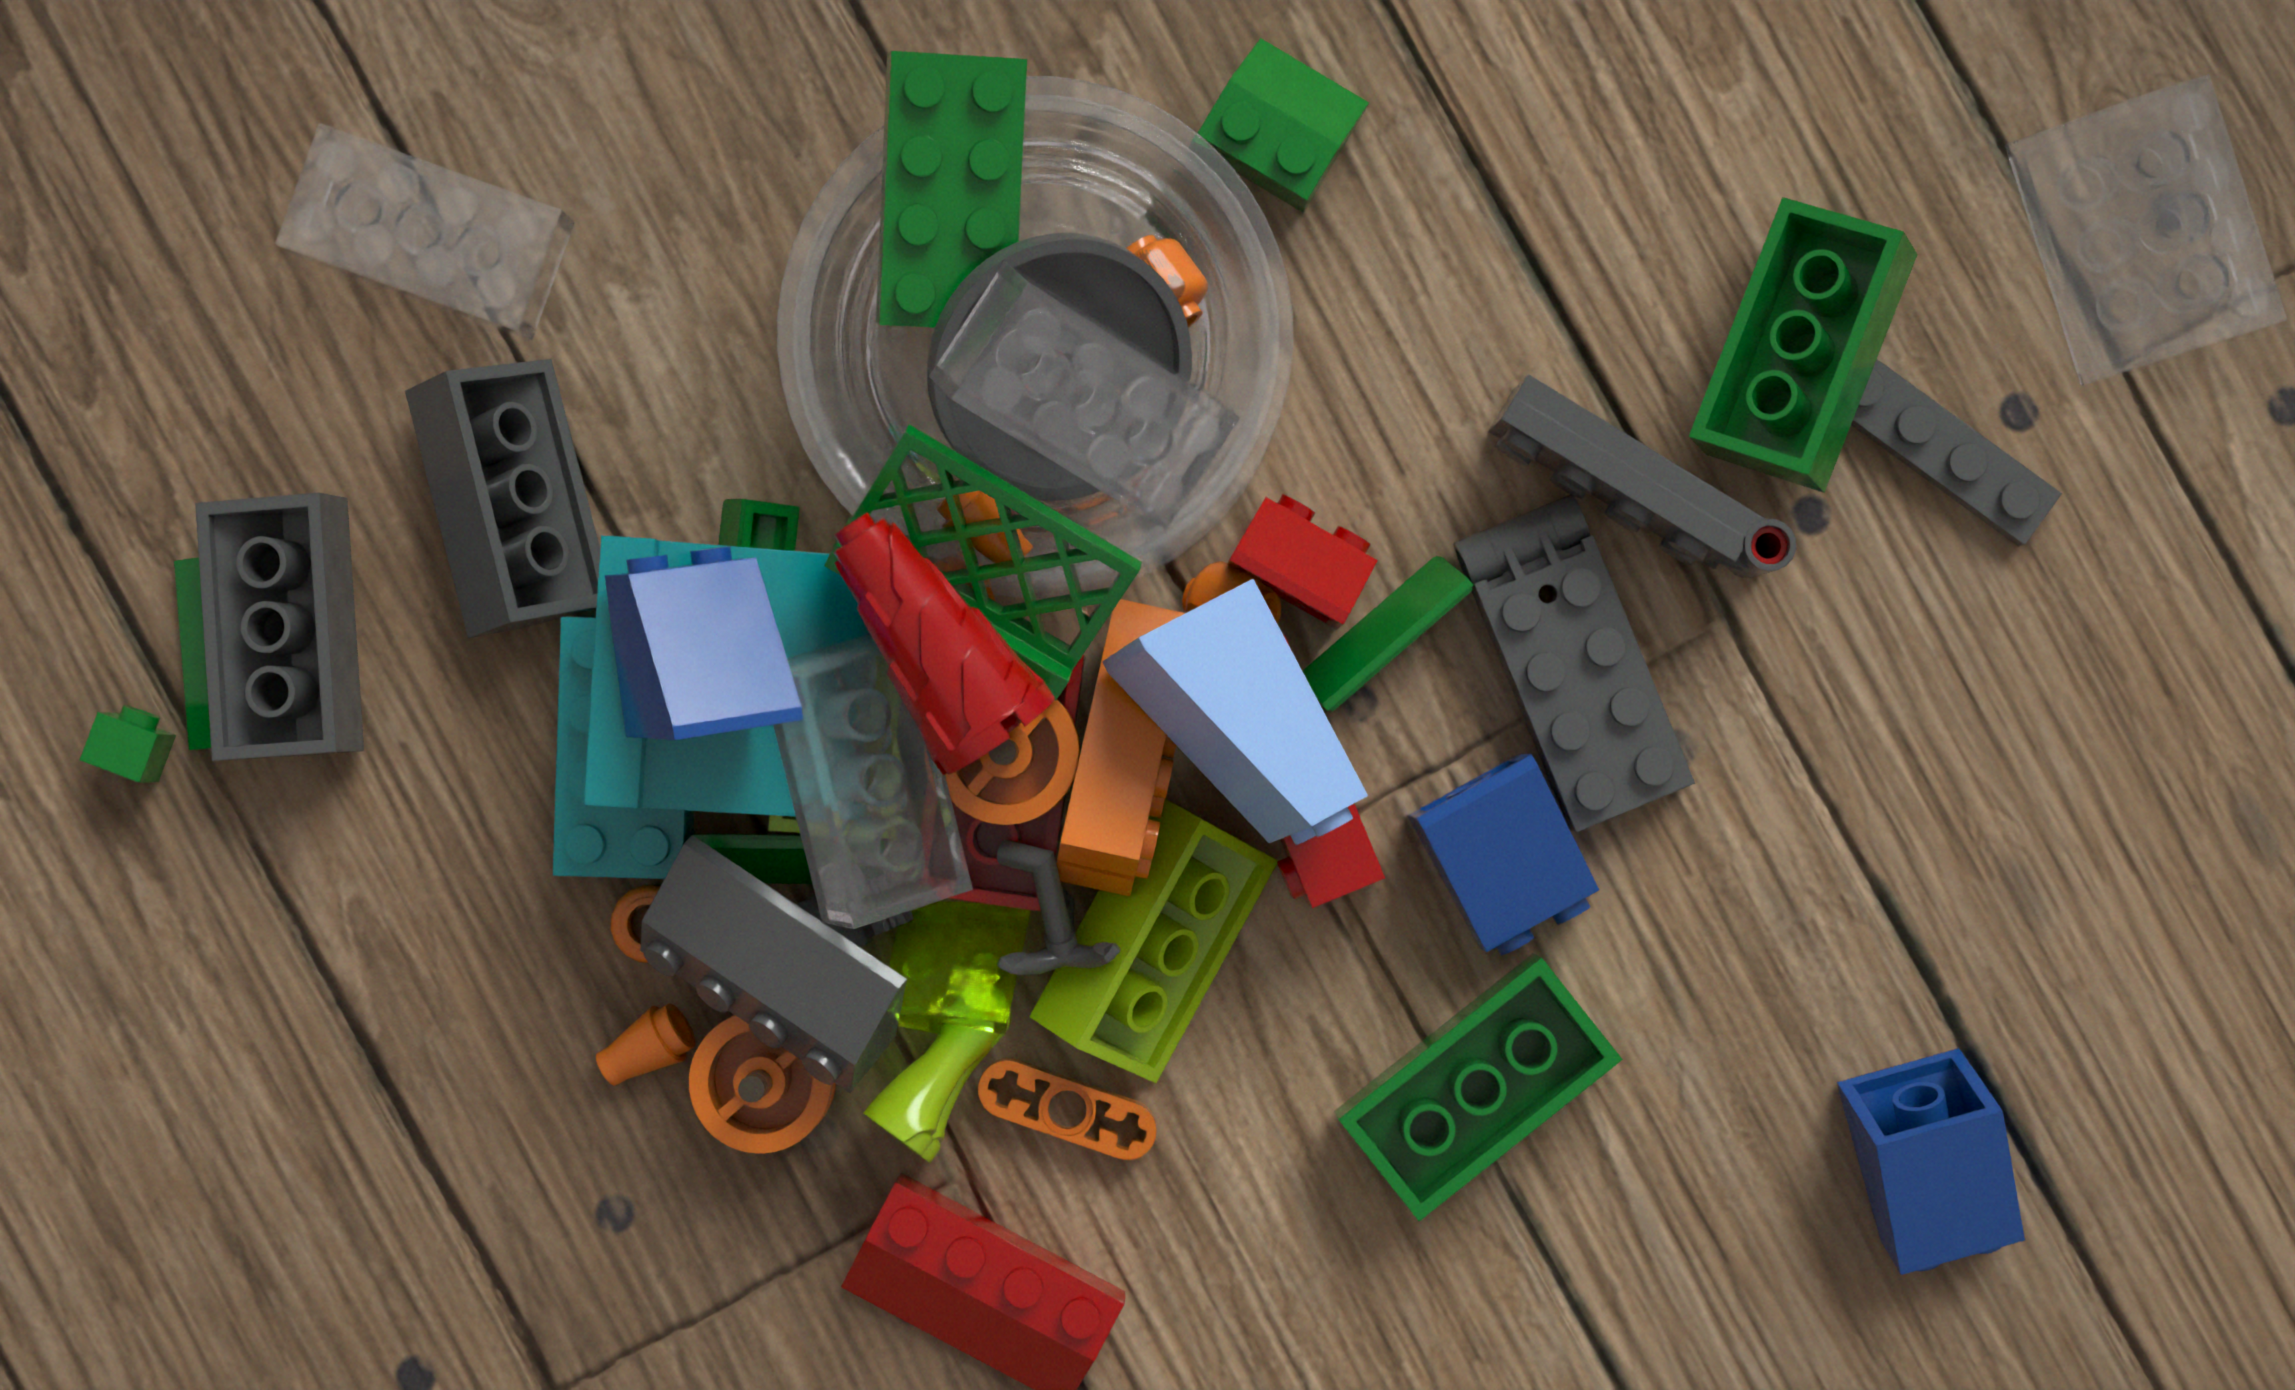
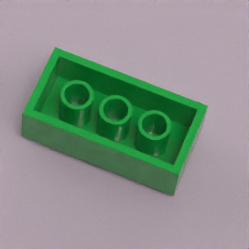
[876,51,1027,328]
[1688,197,1918,493]
[1334,953,1623,1221]

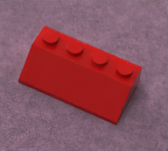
[841,1173,1125,1390]

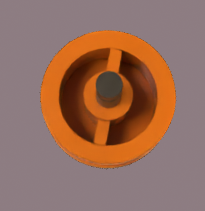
[933,700,1080,825]
[689,1015,837,1154]

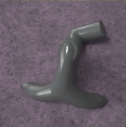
[997,839,1121,975]

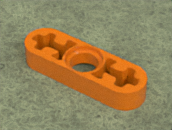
[978,1058,1156,1160]

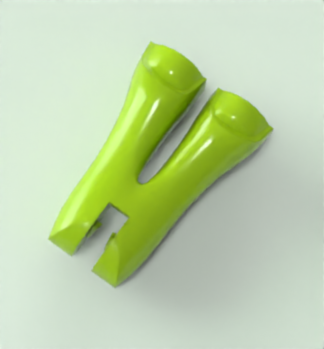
[863,984,1013,1163]

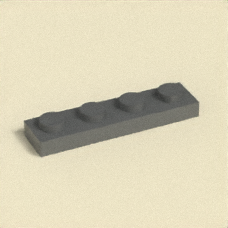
[1851,359,2062,547]

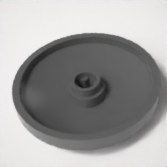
[927,233,1192,501]

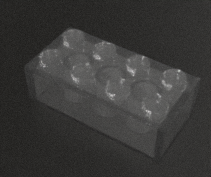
[275,123,575,341]
[929,261,1241,530]
[773,634,973,929]

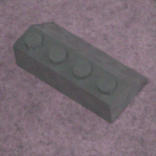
[405,359,600,638]
[195,493,364,761]
[640,835,907,1093]

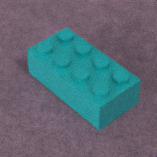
[553,617,695,879]

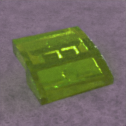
[889,902,1031,1035]

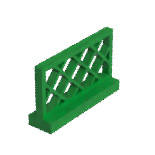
[824,424,1142,701]

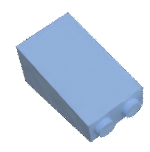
[1102,579,1368,845]

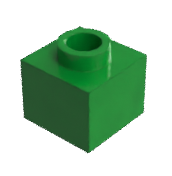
[79,705,176,783]

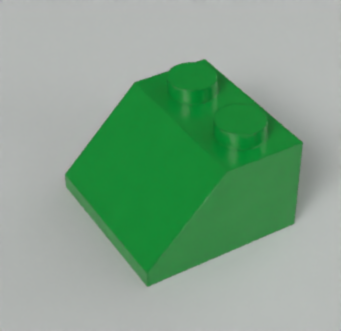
[1196,38,1369,213]

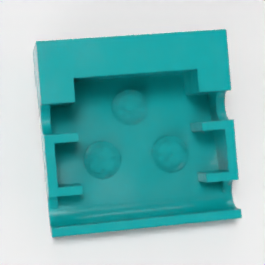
[584,535,876,820]

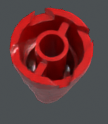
[834,512,1055,776]

